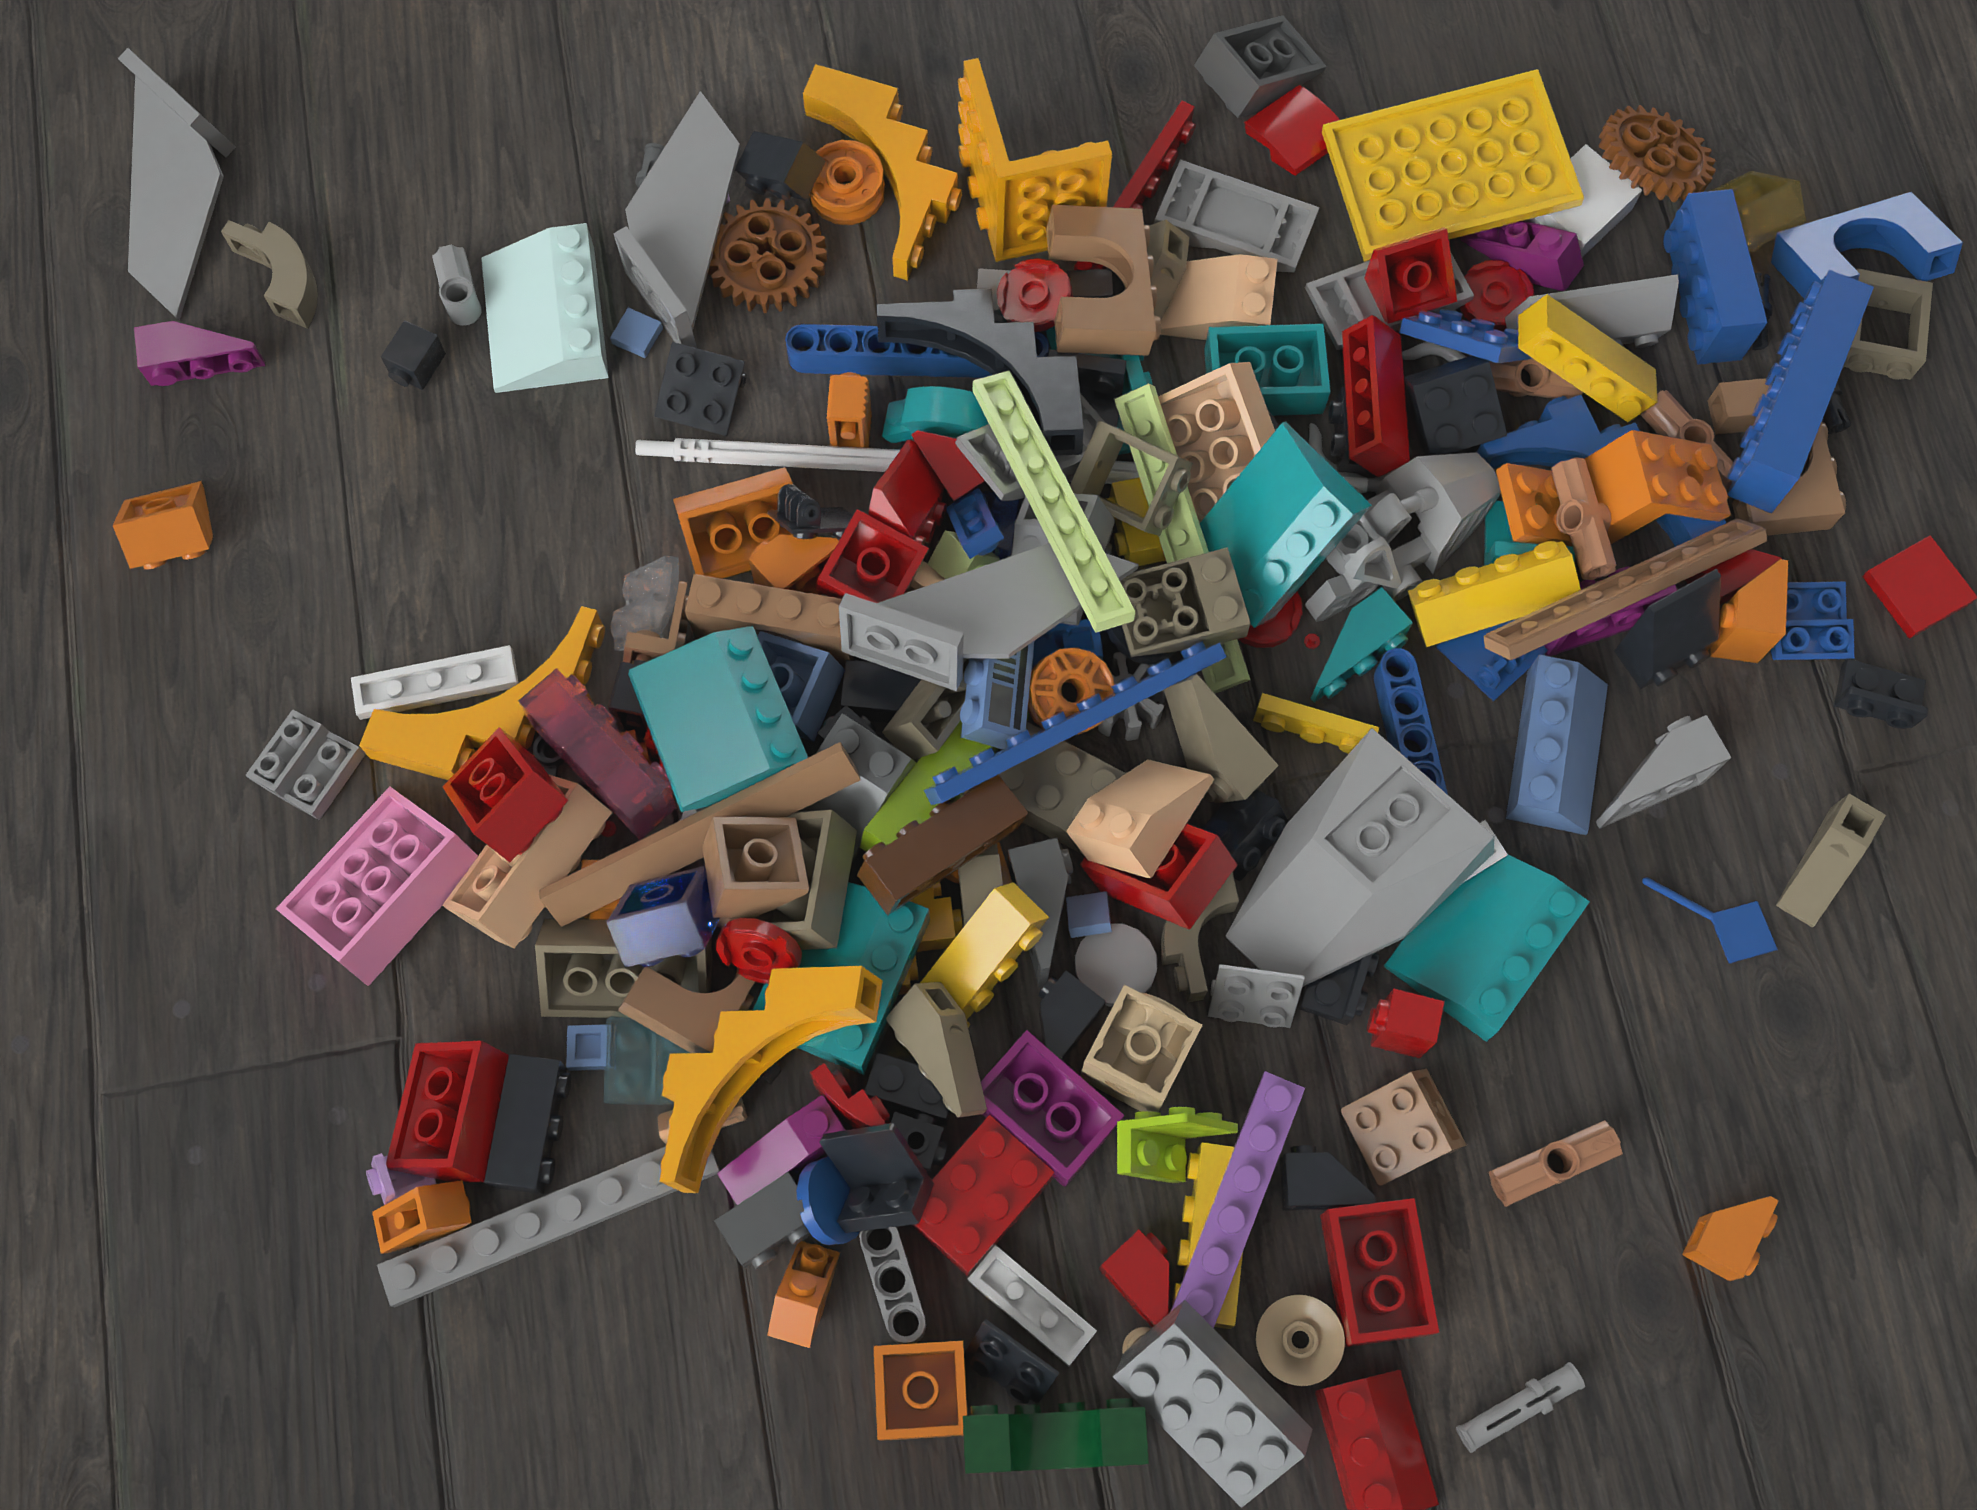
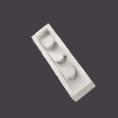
[351,645,518,720]

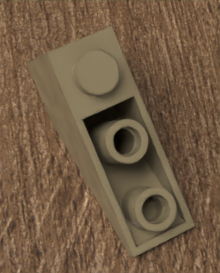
[1124,220,1189,321]
[1776,794,1886,927]
[885,982,987,1118]

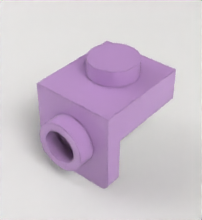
[366,1153,436,1205]

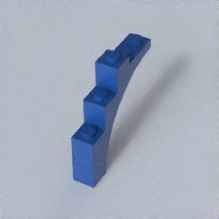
[1477,395,1726,547]

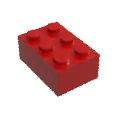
[442,727,569,863]
[1080,824,1237,930]
[911,1115,1055,1277]
[1320,1198,1439,1347]

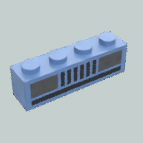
[960,641,1034,749]

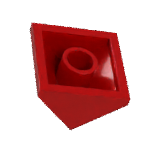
[1364,227,1457,324]

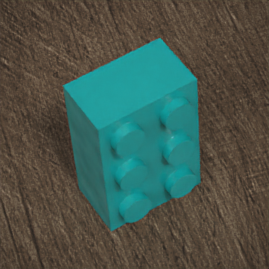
[1204,324,1330,416]

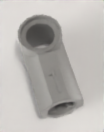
[432,244,482,326]

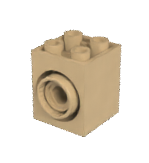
[1080,984,1202,1112]

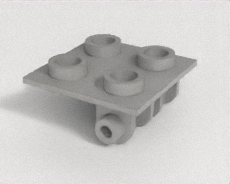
[1208,964,1305,1028]

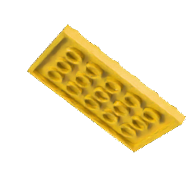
[1322,69,1584,261]

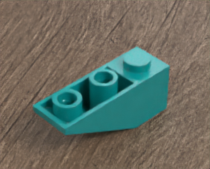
[1311,587,1413,703]

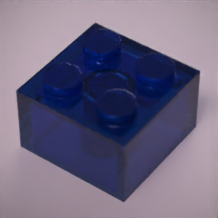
[606,866,720,968]

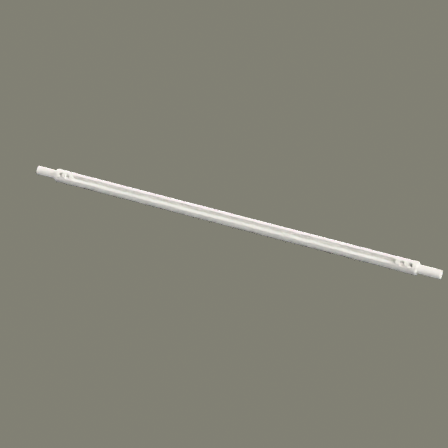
[636,438,1368,493]

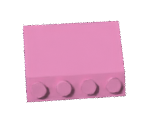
[276,787,478,986]

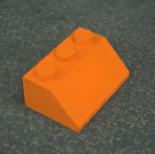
[673,467,793,579]

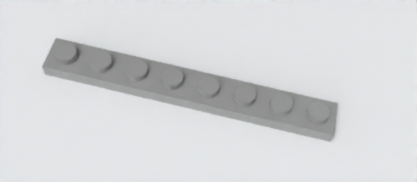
[377,1146,720,1307]

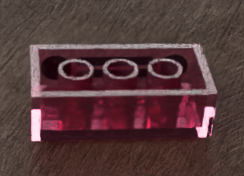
[518,668,677,840]

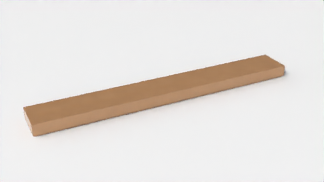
[1484,518,1767,660]
[539,742,861,927]

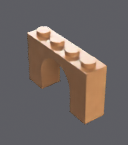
[1046,205,1161,356]
[1708,378,1846,535]
[685,574,855,669]
[618,866,755,1053]

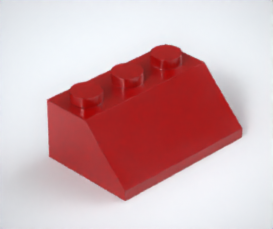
[868,440,947,546]
[386,1041,509,1182]
[1315,1370,1439,1510]

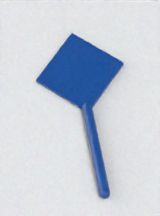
[1642,877,1778,964]

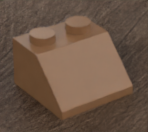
[702,817,809,918]

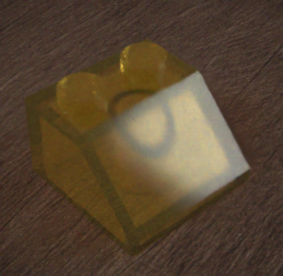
[1711,171,1806,253]

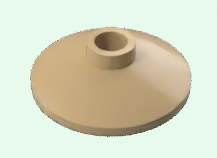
[1256,1295,1345,1386]

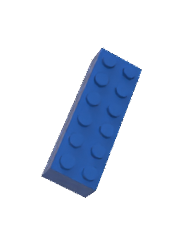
[1727,269,1874,514]

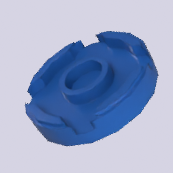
[796,1156,860,1245]

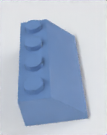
[1506,654,1608,835]

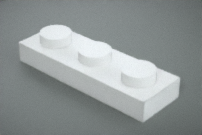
[968,1245,1097,1367]

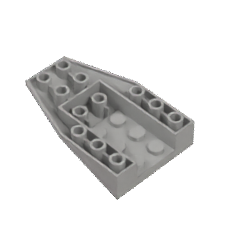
[1226,728,1495,987]

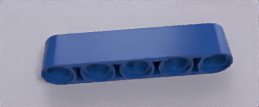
[1374,648,1448,795]

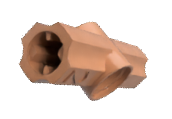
[1470,355,1583,399]
[1640,390,1733,491]
[1552,457,1617,580]
[1489,1120,1623,1207]

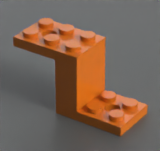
[1496,430,1731,547]

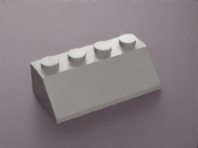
[1505,274,1679,348]

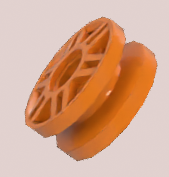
[809,140,885,225]
[1028,648,1114,735]

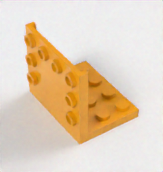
[958,58,1112,262]

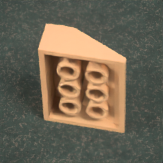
[1158,362,1275,523]

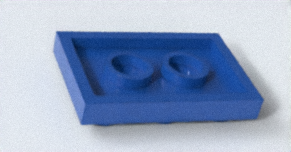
[1399,309,1533,363]

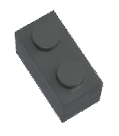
[714,1172,811,1270]

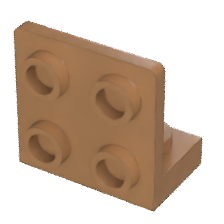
[623,581,688,663]
[1341,1068,1466,1185]

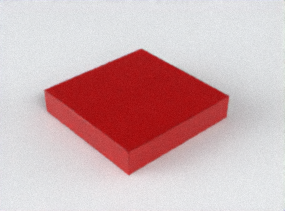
[1862,535,1977,639]

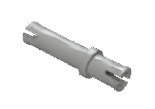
[1456,1362,1585,1453]

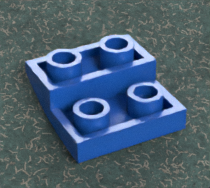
[1770,582,1855,660]

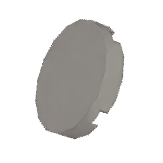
[1075,923,1157,1007]

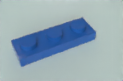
[946,487,1004,559]

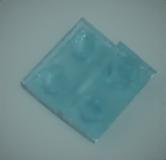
[604,1016,690,1105]

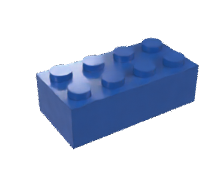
[1663,189,1767,365]

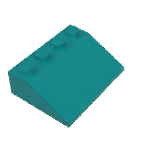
[1199,421,1372,628]
[628,626,808,812]
[1383,855,1590,1042]
[753,882,930,1075]

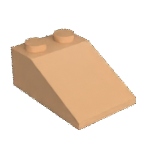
[1160,254,1277,340]
[1066,759,1214,879]

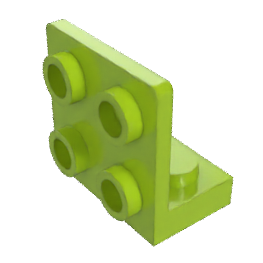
[1117,1107,1238,1183]

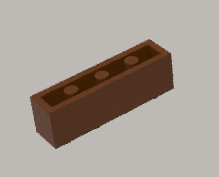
[857,775,1028,915]

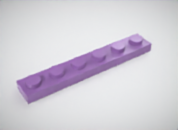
[1171,1071,1305,1328]

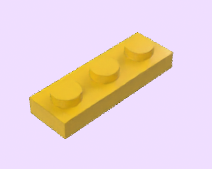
[1253,693,1380,754]

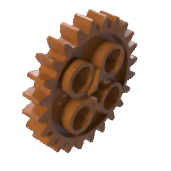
[1598,105,1716,203]
[708,198,827,313]

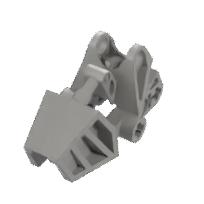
[1305,452,1501,622]

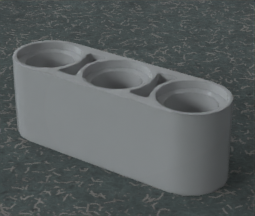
[859,1227,926,1344]

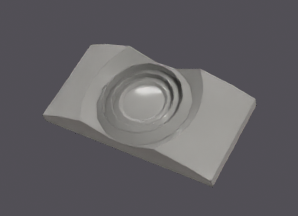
[1154,160,1320,272]
[1305,253,1474,350]
[955,393,1104,501]

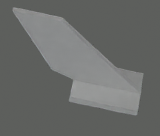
[118,48,236,320]
[613,91,740,348]
[839,543,1138,691]

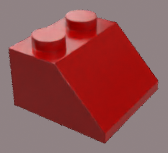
[816,509,929,604]

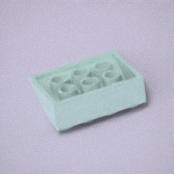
[481,223,609,393]

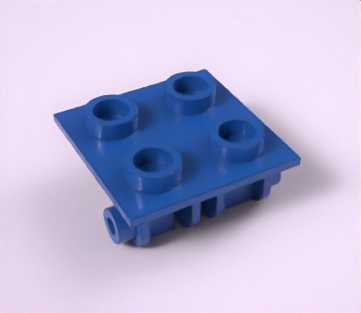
[1436,619,1548,702]

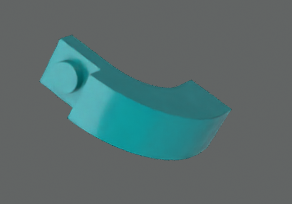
[882,386,989,443]

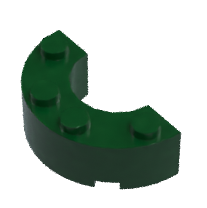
[963,1398,1149,1474]

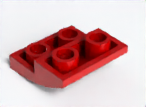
[1244,85,1340,176]
[810,1063,891,1129]

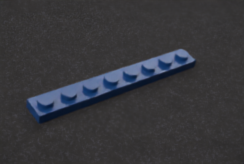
[924,641,1227,805]

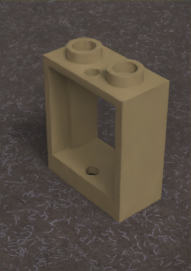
[1843,269,1933,380]
[1070,421,1193,536]

